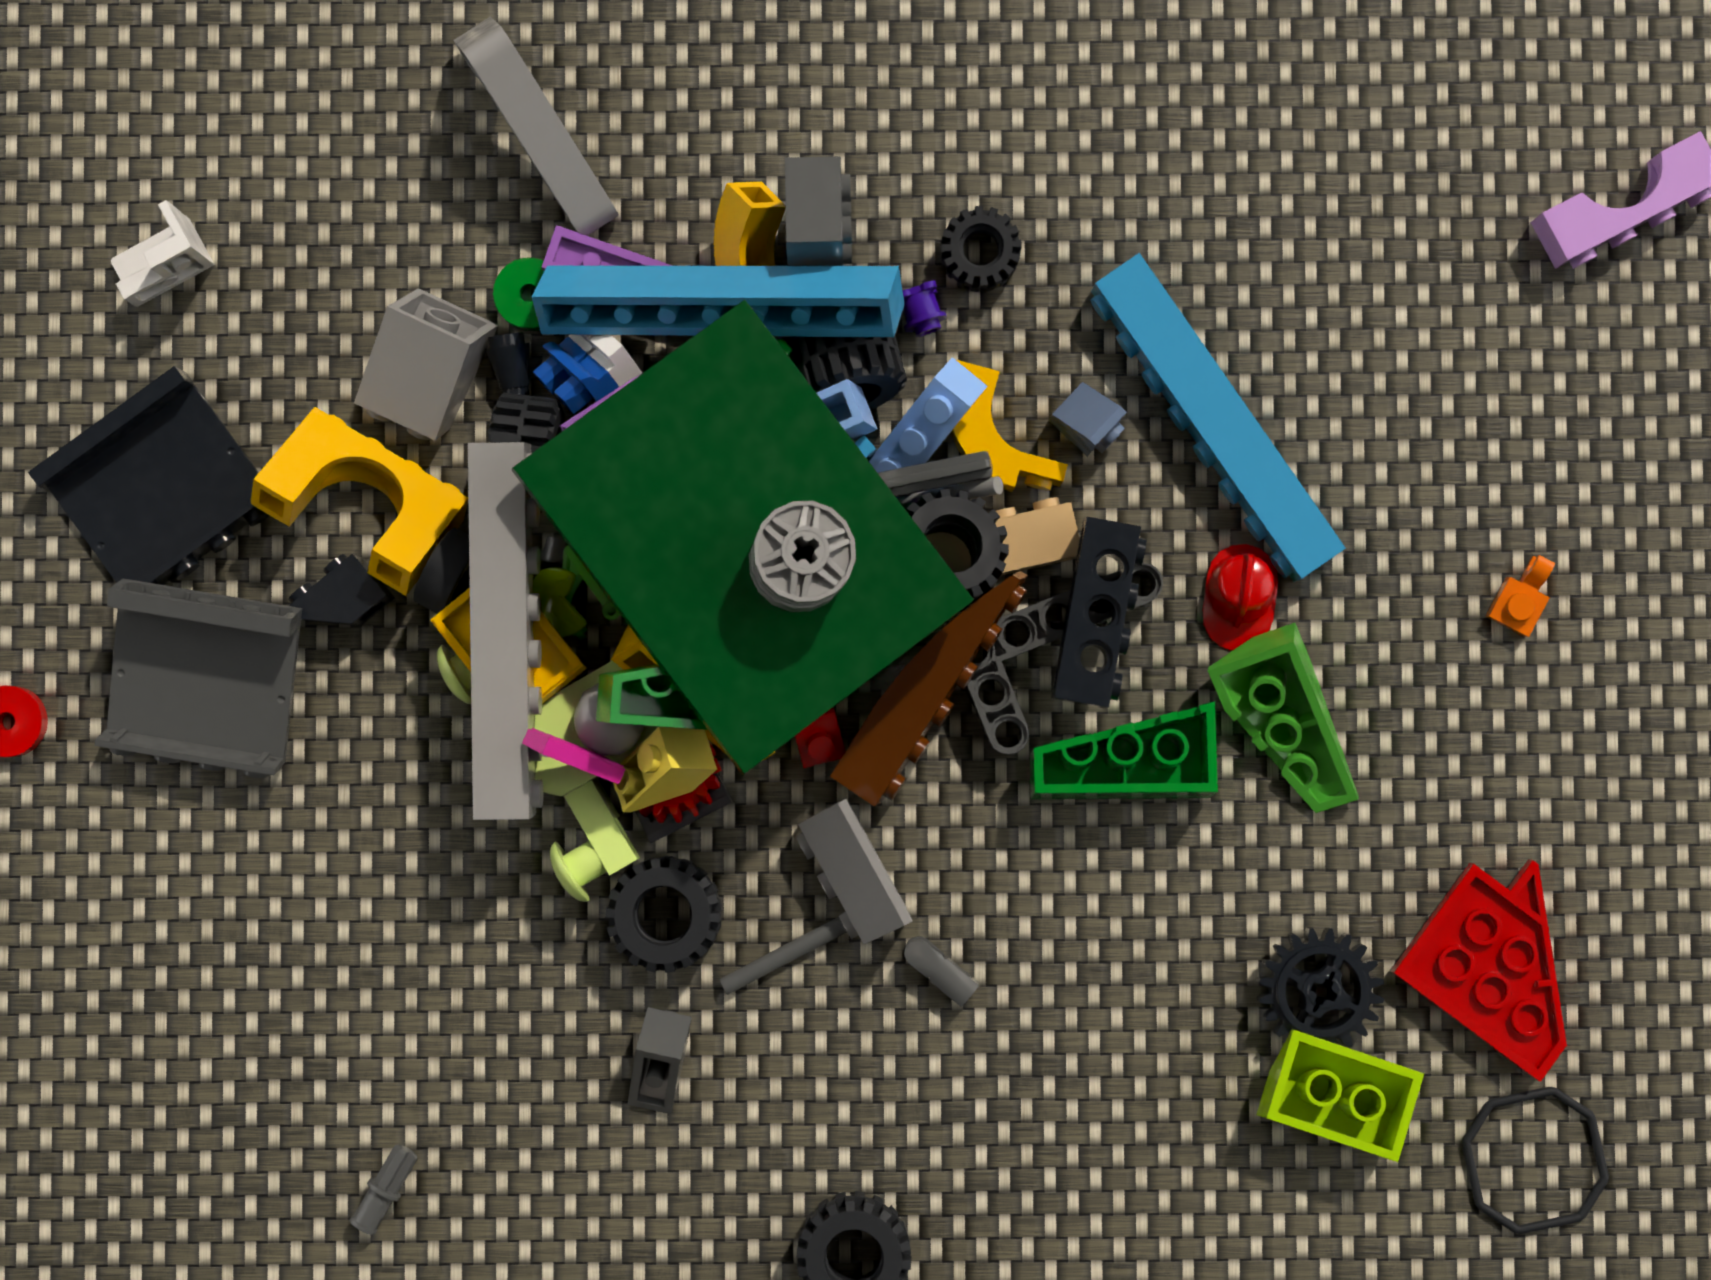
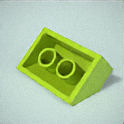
[1256,1029,1424,1162]

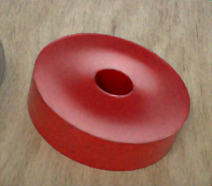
[0,685,48,757]

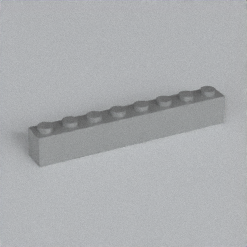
[468,442,543,820]

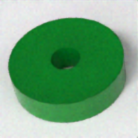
[493,257,544,331]

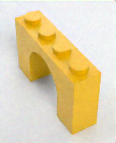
[251,407,468,596]

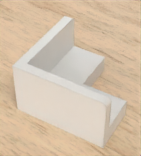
[111,200,215,307]

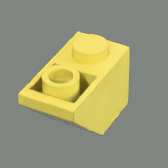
[613,727,717,813]

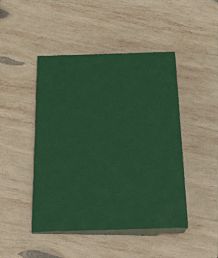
[511,300,974,776]

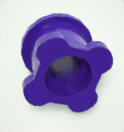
[902,280,947,337]

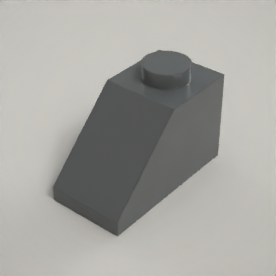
[627,1007,692,1114]

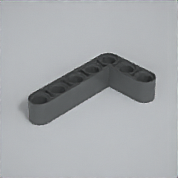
[966,562,1163,755]

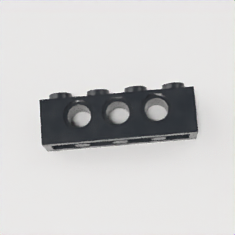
[1051,517,1147,708]

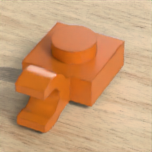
[1485,555,1555,637]

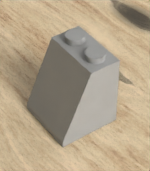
[354,288,498,440]

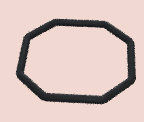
[1462,1087,1609,1234]

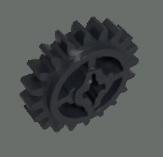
[1256,927,1384,1048]

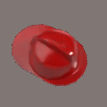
[1202,544,1278,651]

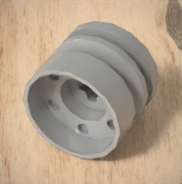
[749,501,856,612]

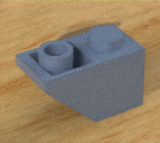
[1048,382,1127,457]

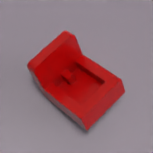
[795,707,846,768]

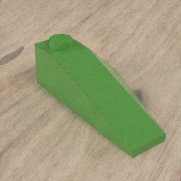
[1208,623,1359,813]

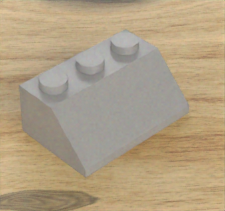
[795,798,913,944]

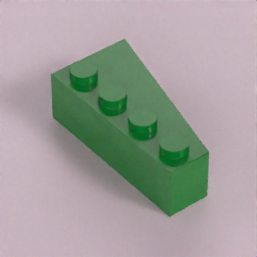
[596,664,708,730]
[1030,701,1218,800]

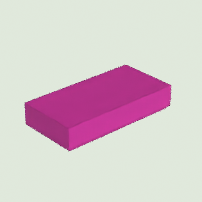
[522,727,625,784]

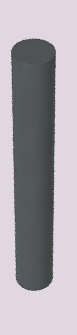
[719,917,847,995]

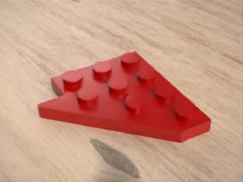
[1390,859,1567,1082]

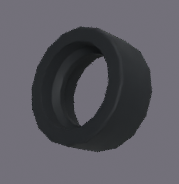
[414,527,470,614]

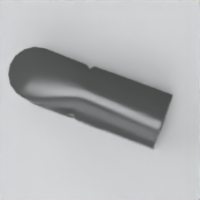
[904,936,979,1007]

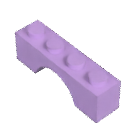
[1530,131,1711,269]

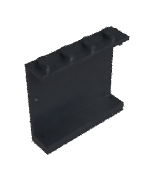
[28,366,270,585]

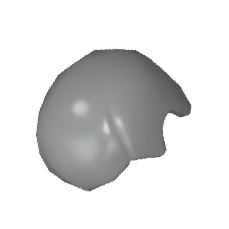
[574,683,644,756]

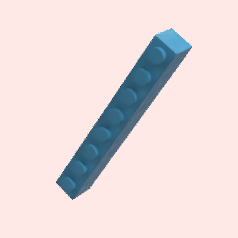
[1091,253,1346,582]
[532,265,905,337]

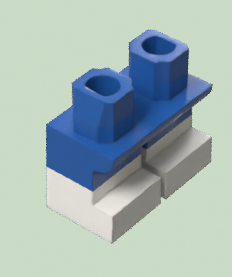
[533,334,642,415]

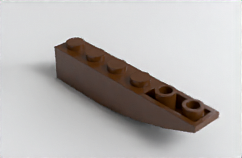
[830,571,1028,807]

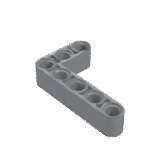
[453,16,619,236]

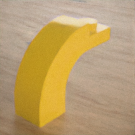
[714,181,786,337]
[951,360,1068,492]

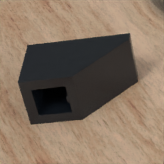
[288,553,395,626]

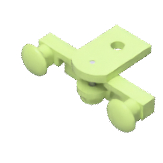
[437,645,660,902]

